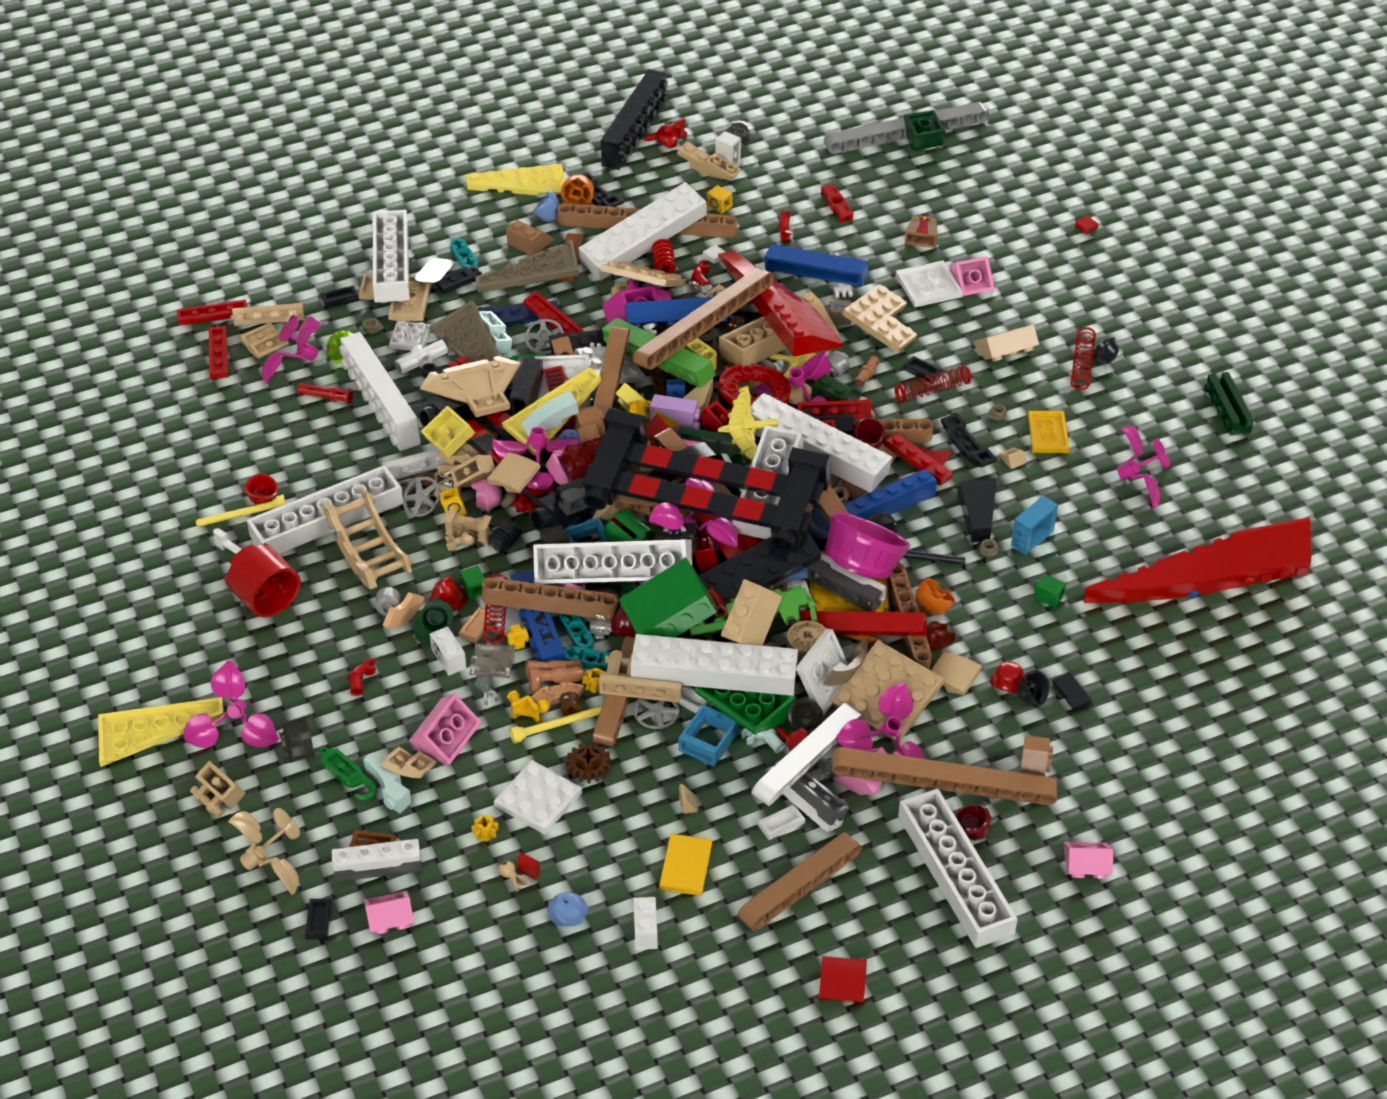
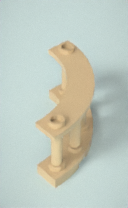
[322,489,412,589]

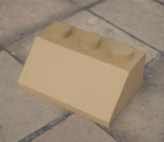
[973,324,1039,362]
[721,579,783,646]

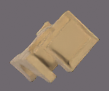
[444,508,492,547]

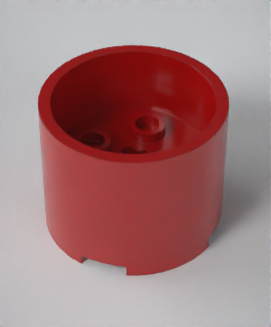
[224,543,301,618]

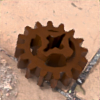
[566,742,611,784]

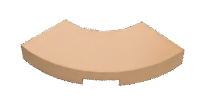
[383,592,425,629]
[531,682,585,707]

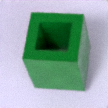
[460,566,485,600]
[1034,574,1066,608]

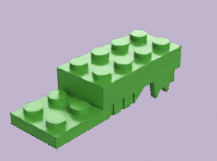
[690,585,818,638]

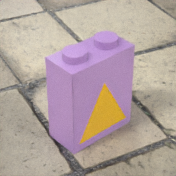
[650,394,701,437]

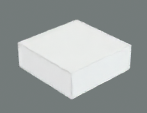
[703,245,725,264]

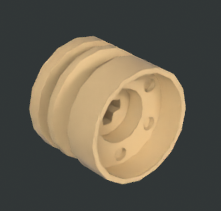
[786,620,826,665]

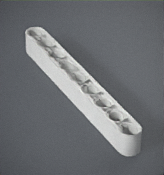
[751,703,862,806]

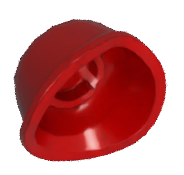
[244,473,278,505]
[991,661,1025,693]

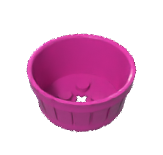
[825,512,910,579]

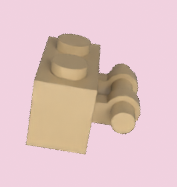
[190,761,246,817]

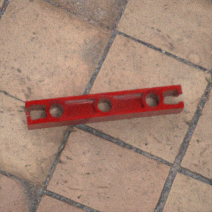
[796,611,927,636]

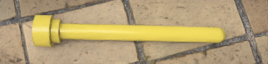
[195,495,285,527]
[509,706,602,744]

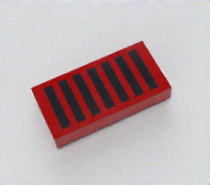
[544,366,565,392]

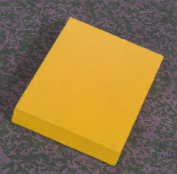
[1027,411,1070,453]
[659,834,713,896]

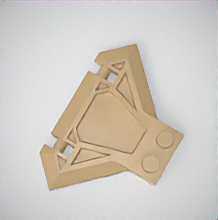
[420,356,521,417]

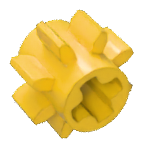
[506,624,529,650]
[582,668,602,693]
[471,815,499,842]

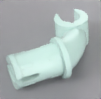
[741,728,786,753]

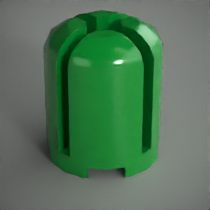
[604,509,660,542]

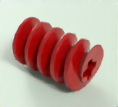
[652,239,676,274]

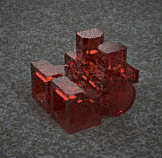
[561,437,601,481]

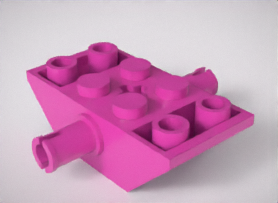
[602,279,672,329]

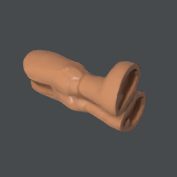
[525,660,585,693]

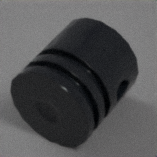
[488,521,520,553]

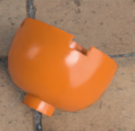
[561,174,594,205]
[916,578,955,615]

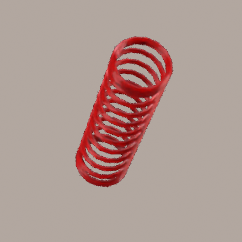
[1070,327,1096,390]
[894,365,971,403]
[483,574,508,645]

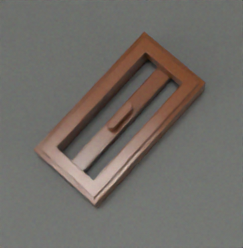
[349,830,397,847]

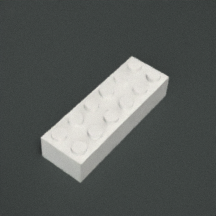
[732,425,803,539]

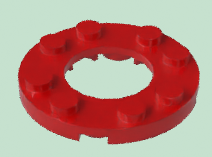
[718,364,791,406]

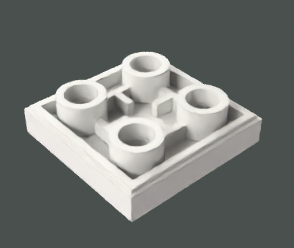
[389,321,431,350]

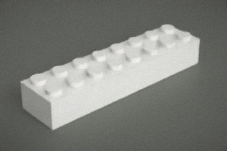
[578,182,707,281]
[373,210,410,303]
[339,332,420,451]
[750,393,892,493]
[247,465,403,554]
[533,539,692,584]
[631,634,798,696]
[898,789,1017,948]

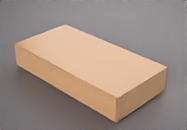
[458,607,496,644]

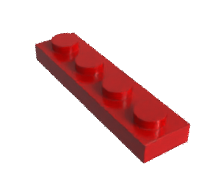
[523,291,584,334]
[177,300,247,326]
[208,326,229,379]
[884,433,953,486]

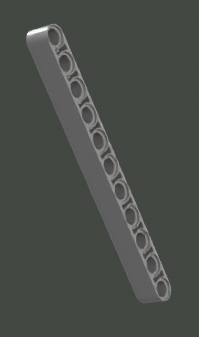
[823,102,990,154]

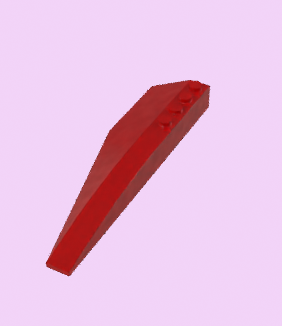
[718,251,843,357]
[1083,517,1311,603]

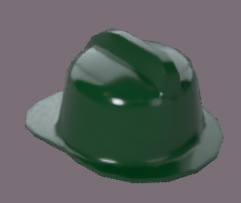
[413,600,453,645]

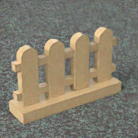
[230,303,305,326]
[599,650,683,703]

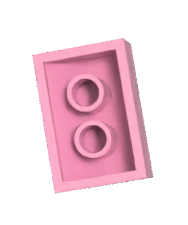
[409,693,481,766]

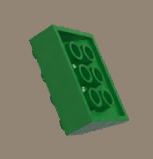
[619,557,718,638]
[694,687,796,735]

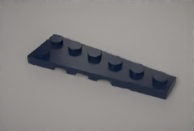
[454,301,559,328]

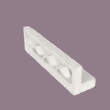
[382,449,460,479]

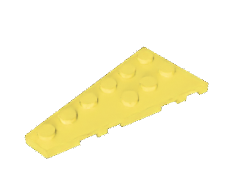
[465,164,566,196]
[502,367,601,456]
[98,697,224,767]

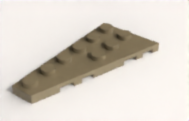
[475,239,579,292]
[428,300,501,363]

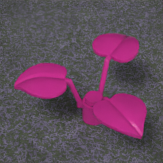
[262,315,322,384]
[754,352,831,402]
[1117,426,1170,509]
[492,427,579,490]
[649,478,738,548]
[183,660,279,748]
[836,683,924,759]

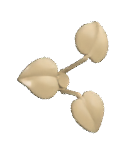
[228,808,300,896]

